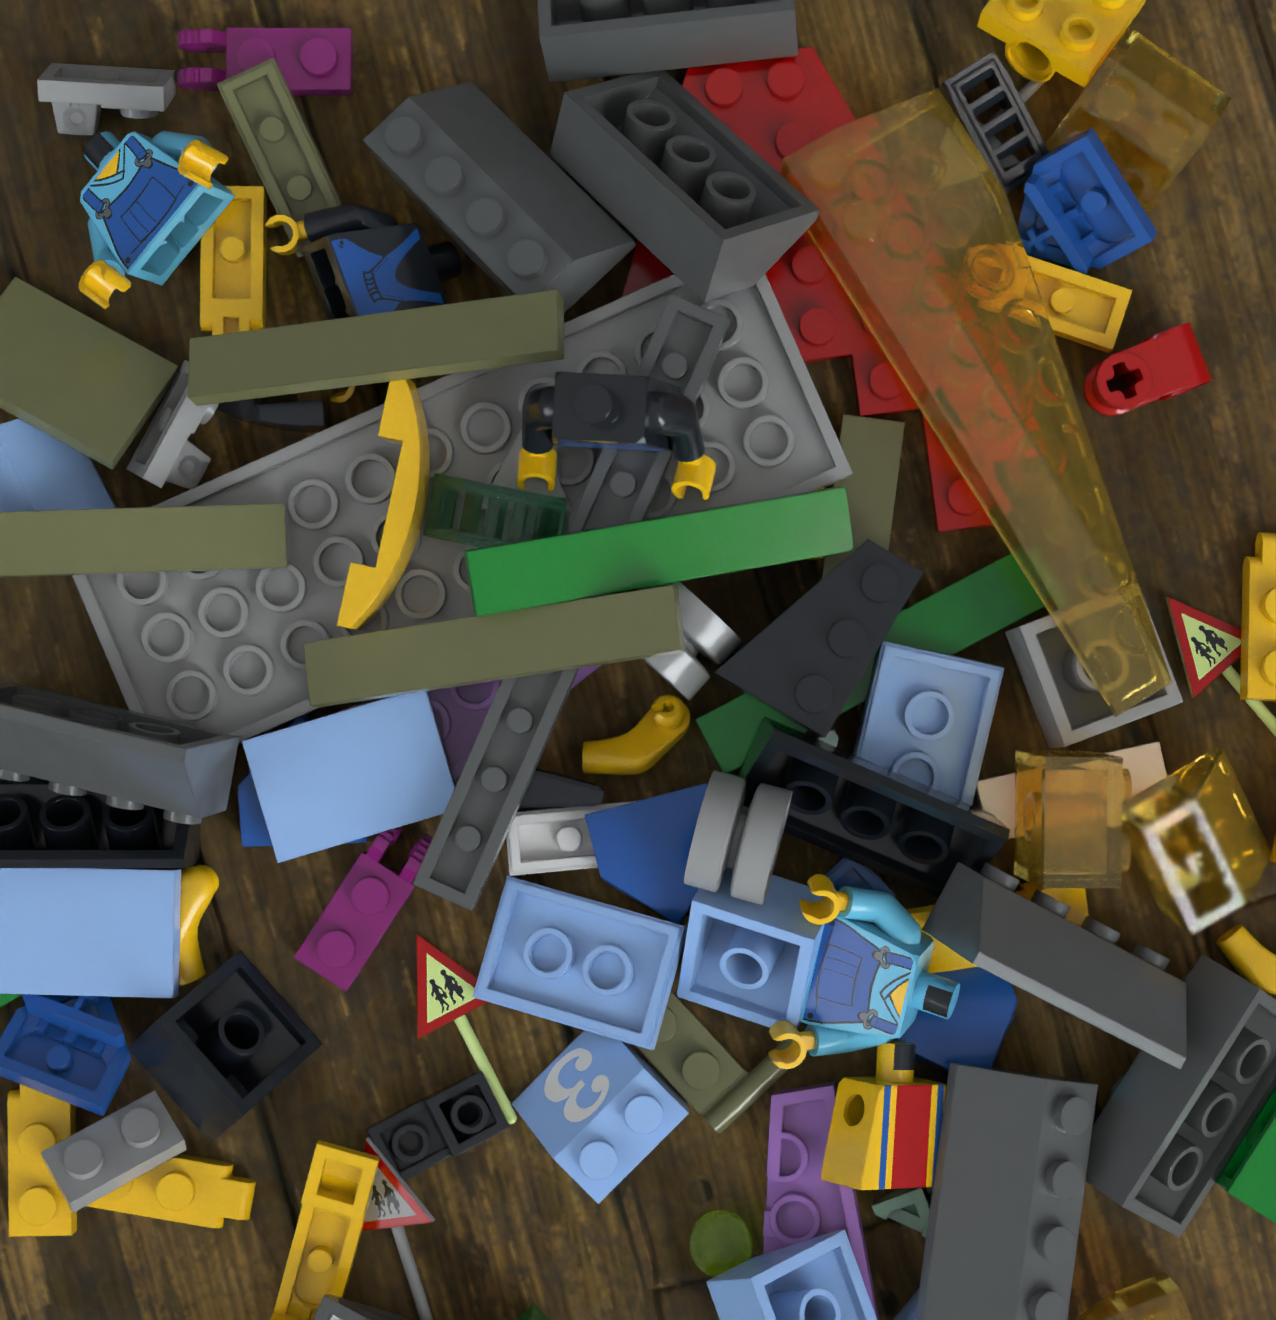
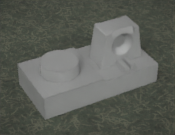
[37,63,176,135]
[126,360,219,490]

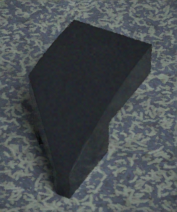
[217,397,331,433]

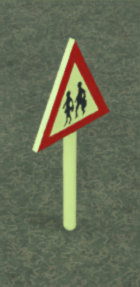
[1165,597,1276,737]
[417,934,517,1124]

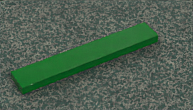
[464,486,854,617]
[695,545,1056,773]

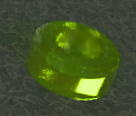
[689,1211,753,1277]

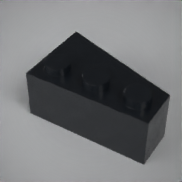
[713,539,924,738]

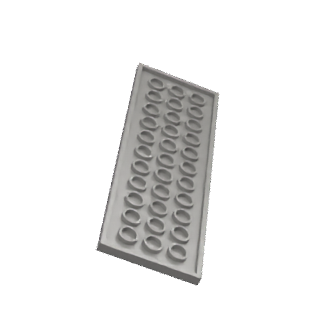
[72,274,853,745]

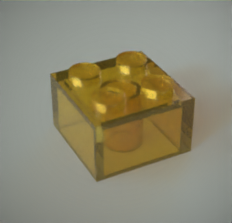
[1014,750,1132,888]

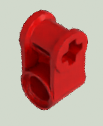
[1083,322,1213,416]

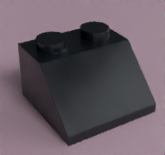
[128,950,323,1143]

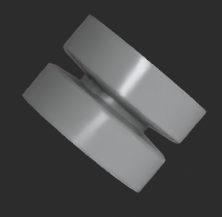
[637,581,742,701]
[684,770,793,905]

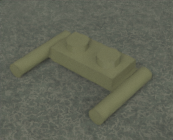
[635,914,808,1134]

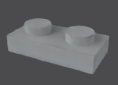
[41,1090,187,1213]

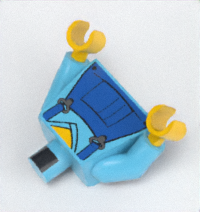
[79,131,235,309]
[768,874,960,1069]

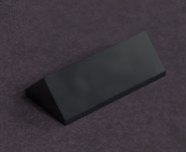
[738,717,1010,898]
[0,776,201,868]

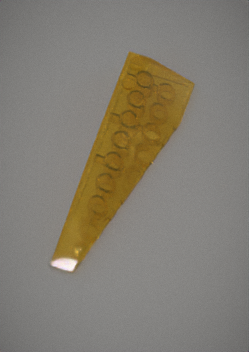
[780,88,1172,717]

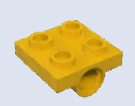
[977,0,1146,88]

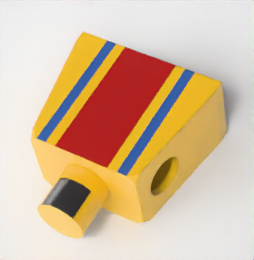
[821,1040,947,1190]

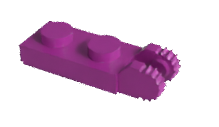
[177,28,353,96]
[294,826,433,991]

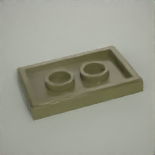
[0,277,178,470]

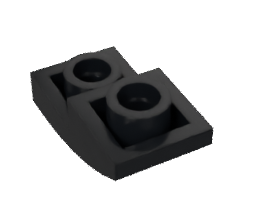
[365,1071,510,1181]

